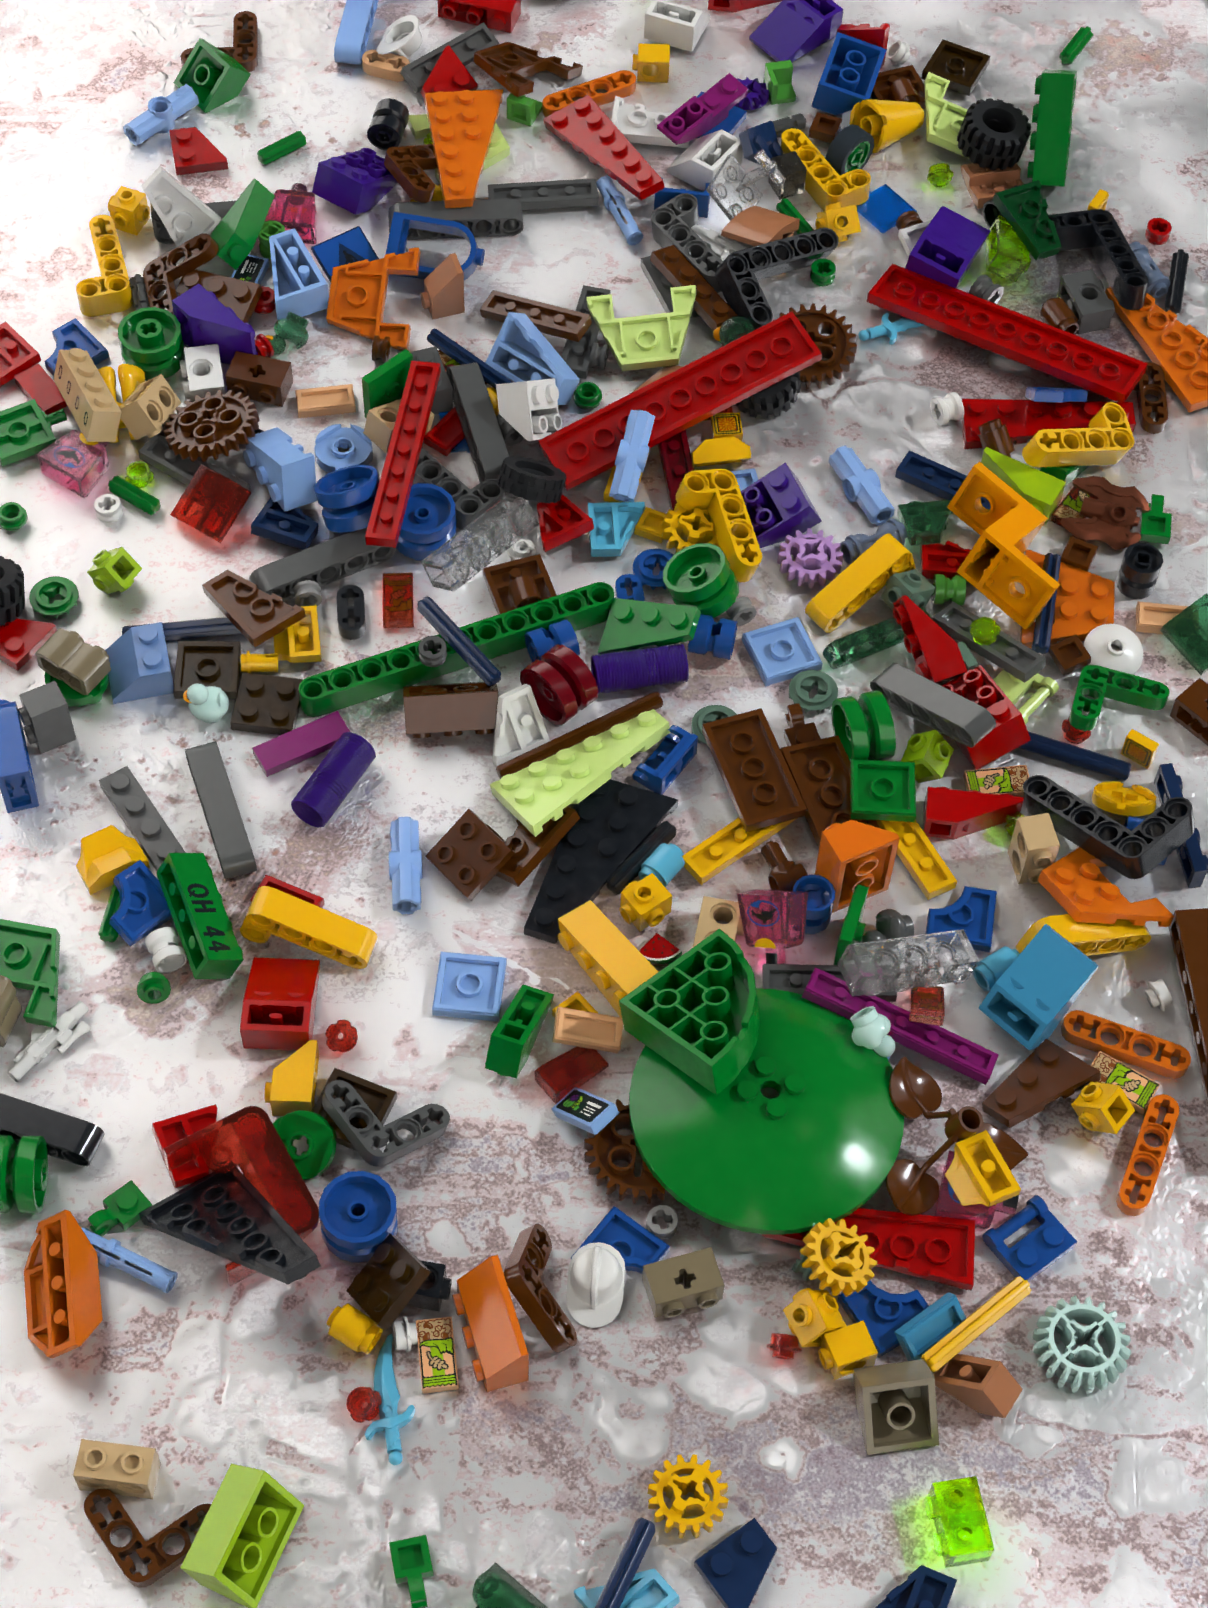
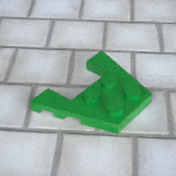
[0,919,60,1028]

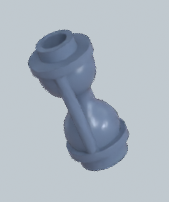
[1129,242,1170,299]
[840,518,907,564]

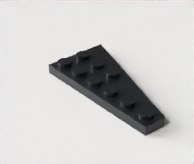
[524,779,678,944]
[139,1162,321,1285]

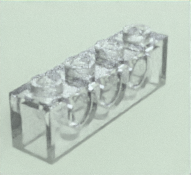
[421,495,539,592]
[837,929,979,997]

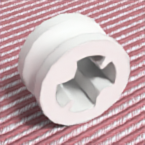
[94,494,123,523]

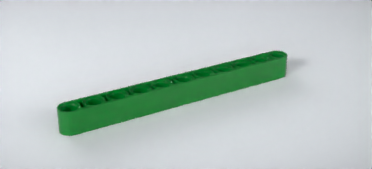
[299,582,614,717]

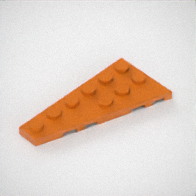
[424,89,504,208]
[1105,287,1208,413]

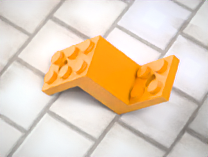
[947,461,1060,630]

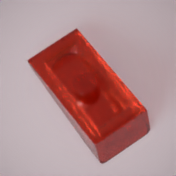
[535,1046,609,1104]

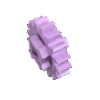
[777,528,843,588]

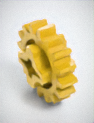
[661,503,719,553]
[800,1218,877,1297]
[647,1454,729,1539]

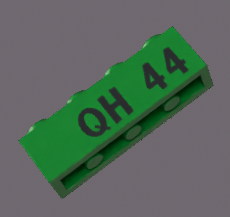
[156,853,244,980]

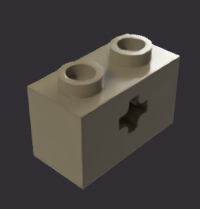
[642,1247,725,1318]

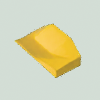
[691,436,751,467]
[273,605,322,663]
[76,825,150,895]
[945,1130,1021,1207]

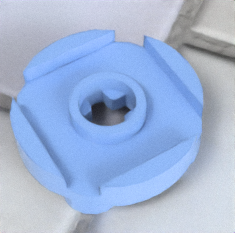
[314,424,373,473]

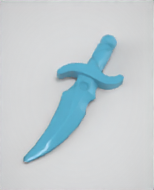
[858,313,924,345]
[365,1334,415,1465]

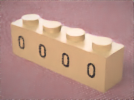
[53,348,122,442]

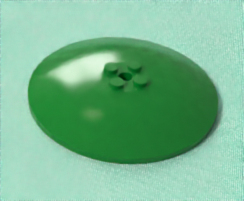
[629,988,904,1235]

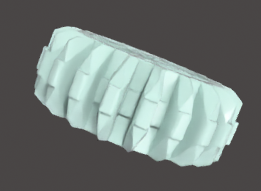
[1032,1295,1131,1394]

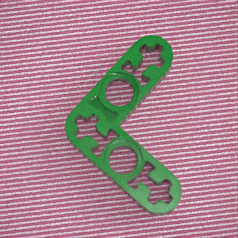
[1069,665,1170,731]

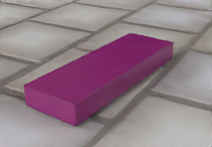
[252,711,350,777]

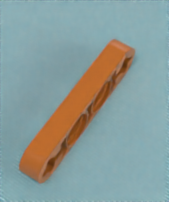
[542,70,636,117]
[1061,1010,1191,1079]
[1116,1094,1180,1216]

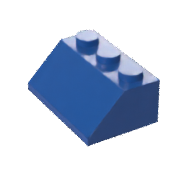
[811,32,887,115]

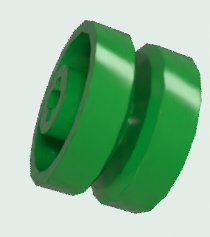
[118,307,185,381]
[663,543,739,618]
[831,690,896,763]
[0,1135,48,1214]

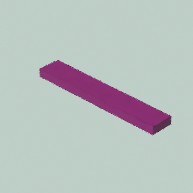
[802,967,999,1085]

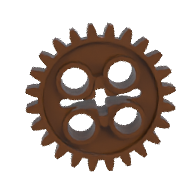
[773,303,857,389]
[164,390,260,462]
[584,1099,665,1205]

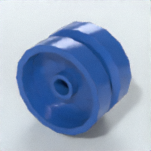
[314,465,380,533]
[396,483,457,561]
[319,1171,398,1263]

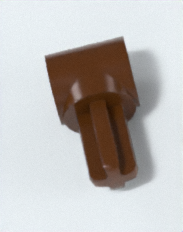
[761,841,808,902]

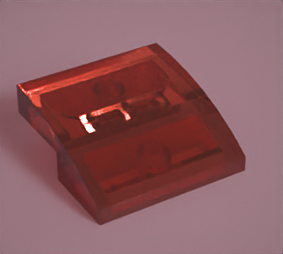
[170,464,252,544]

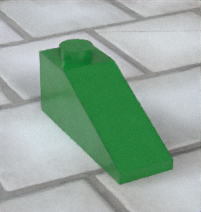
[210,178,275,270]
[485,984,554,1079]

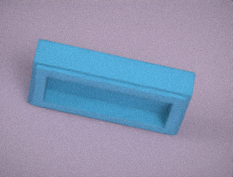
[894,1292,966,1361]

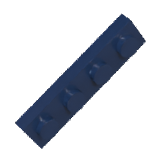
[895,450,991,509]
[1154,763,1208,889]

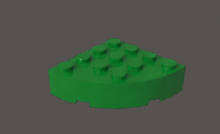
[1027,69,1077,187]
[619,929,760,1096]

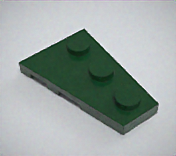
[992,180,1062,261]

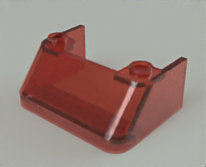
[163,1106,319,1286]

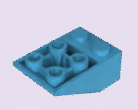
[978,924,1099,1051]

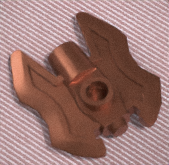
[1060,476,1150,550]

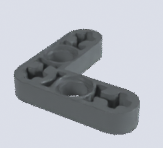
[322,1080,450,1167]

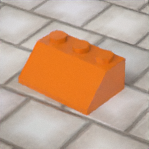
[814,820,900,913]
[452,1254,529,1392]

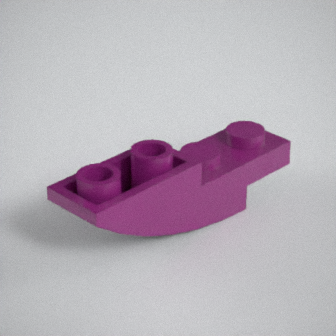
[657,73,748,145]

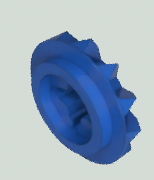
[633,549,674,590]

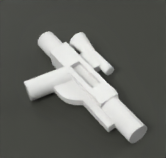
[691,224,754,261]
[8,1001,91,1082]

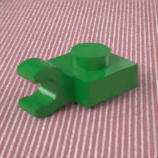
[1139,494,1172,544]
[88,1180,152,1236]
[389,1535,434,1608]

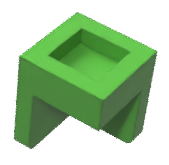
[763,60,796,105]
[507,93,542,127]

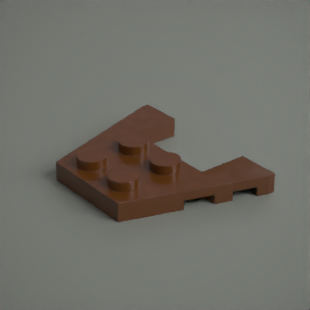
[473,42,583,97]

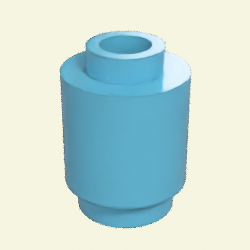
[638,843,685,887]
[973,946,1020,992]

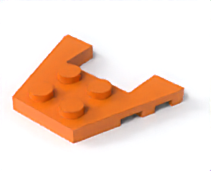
[326,247,421,351]
[1020,550,1115,649]
[1038,847,1174,927]

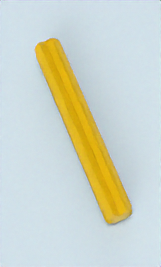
[921,1276,1031,1372]

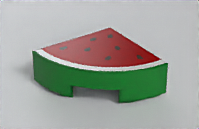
[639,933,682,965]

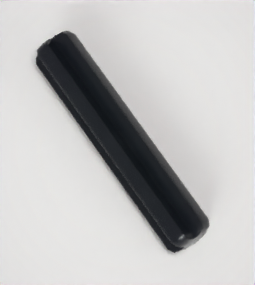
[1164,249,1189,314]
[606,821,677,895]

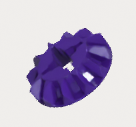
[735,77,769,110]

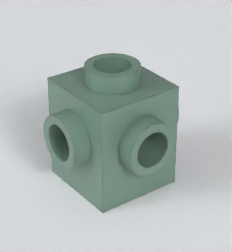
[880,569,936,612]

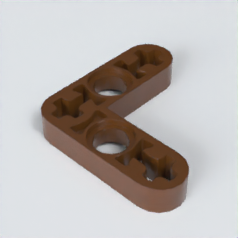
[180,11,258,72]
[384,144,437,203]
[143,233,219,314]
[1133,362,1168,434]
[504,1223,577,1353]
[84,1488,211,1588]

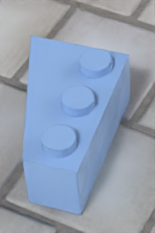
[269,228,329,325]
[485,312,580,405]
[243,427,317,512]

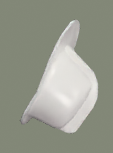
[376,15,422,59]
[566,1242,626,1328]

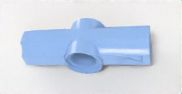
[123,84,199,146]
[609,410,655,502]
[829,445,895,526]
[389,817,423,914]

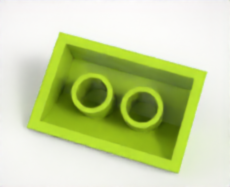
[180,1464,304,1608]

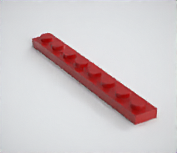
[365,361,441,548]

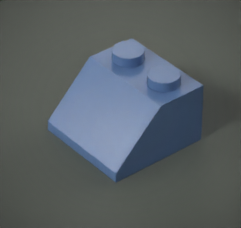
[105,622,174,704]

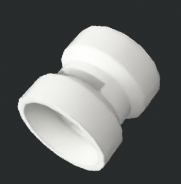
[145,927,187,974]

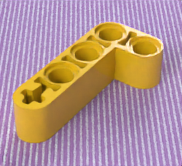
[781,128,871,211]
[76,215,133,317]
[1022,402,1135,468]
[675,469,762,582]
[805,533,915,633]
[240,886,378,969]
[1016,914,1151,956]

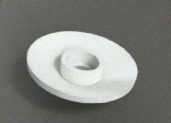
[1083,624,1143,675]

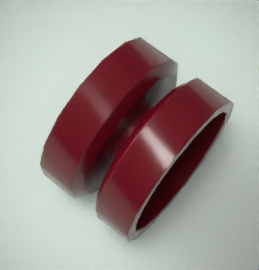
[520,644,598,726]

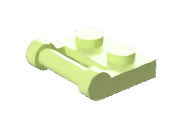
[993,670,1059,725]

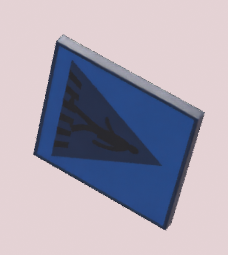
[311,226,379,282]

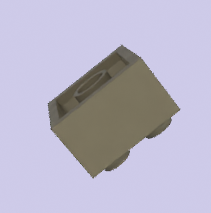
[853,1359,939,1455]

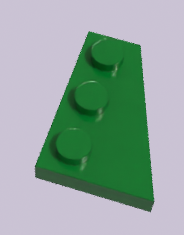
[597,598,701,655]

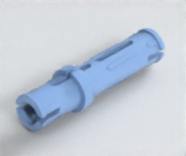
[596,176,643,245]
[82,1227,178,1293]

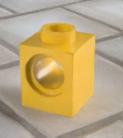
[632,43,670,83]
[818,1320,878,1380]

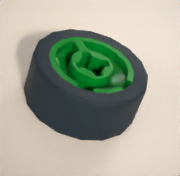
[825,125,874,175]

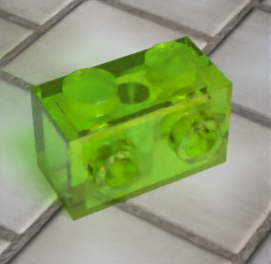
[986,215,1031,282]
[924,1476,994,1568]

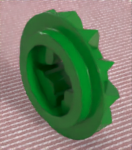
[29,576,79,619]

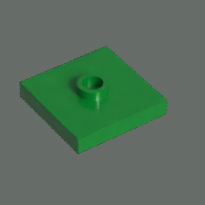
[362,349,413,418]
[850,759,916,822]
[833,884,869,965]

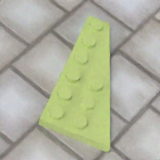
[490,709,670,837]

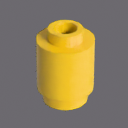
[327,1303,383,1354]

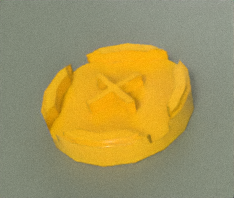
[1091,781,1156,817]

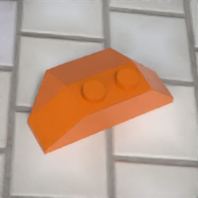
[24,1210,103,1359]

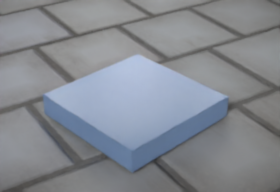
[742,617,823,687]
[432,952,507,1022]

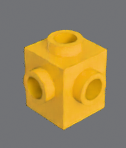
[108,186,150,236]
[815,202,861,242]
[619,873,672,932]
[1071,1081,1135,1134]
[783,1288,847,1347]

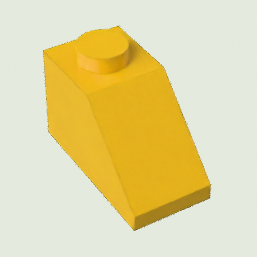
[264,1040,319,1116]

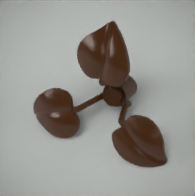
[885,1056,1028,1216]

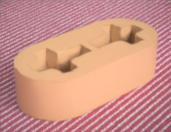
[362,49,410,82]

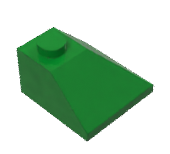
[173,38,251,113]

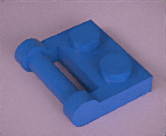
[982,1195,1077,1282]

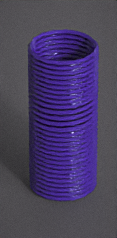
[591,643,689,694]
[291,732,376,828]

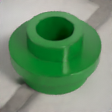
[573,382,602,409]
[0,502,28,531]
[137,972,171,1004]

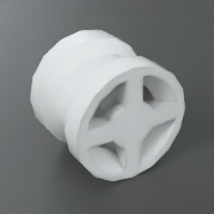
[930,392,964,426]

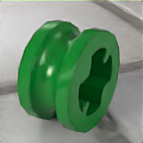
[810,258,836,286]

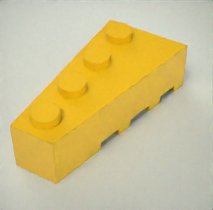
[558,900,658,1041]

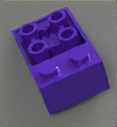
[749,0,844,62]
[312,148,398,215]
[905,206,990,288]
[172,284,258,365]
[741,462,822,548]

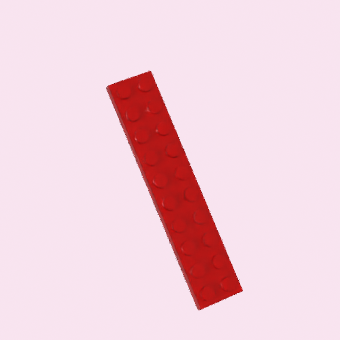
[867,263,1148,404]
[538,311,822,491]

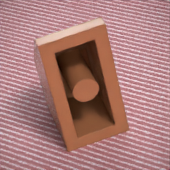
[420,253,465,320]
[934,1354,1023,1418]

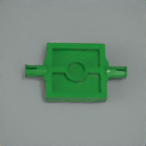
[0,399,67,467]

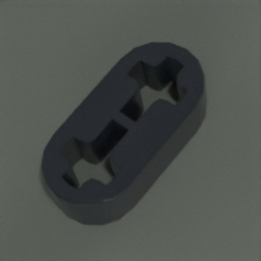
[336,585,366,640]

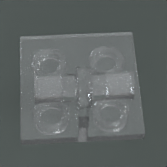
[706,149,786,221]

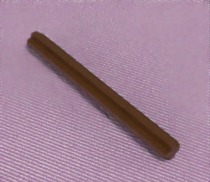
[496,692,663,779]

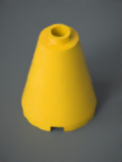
[849,99,925,153]

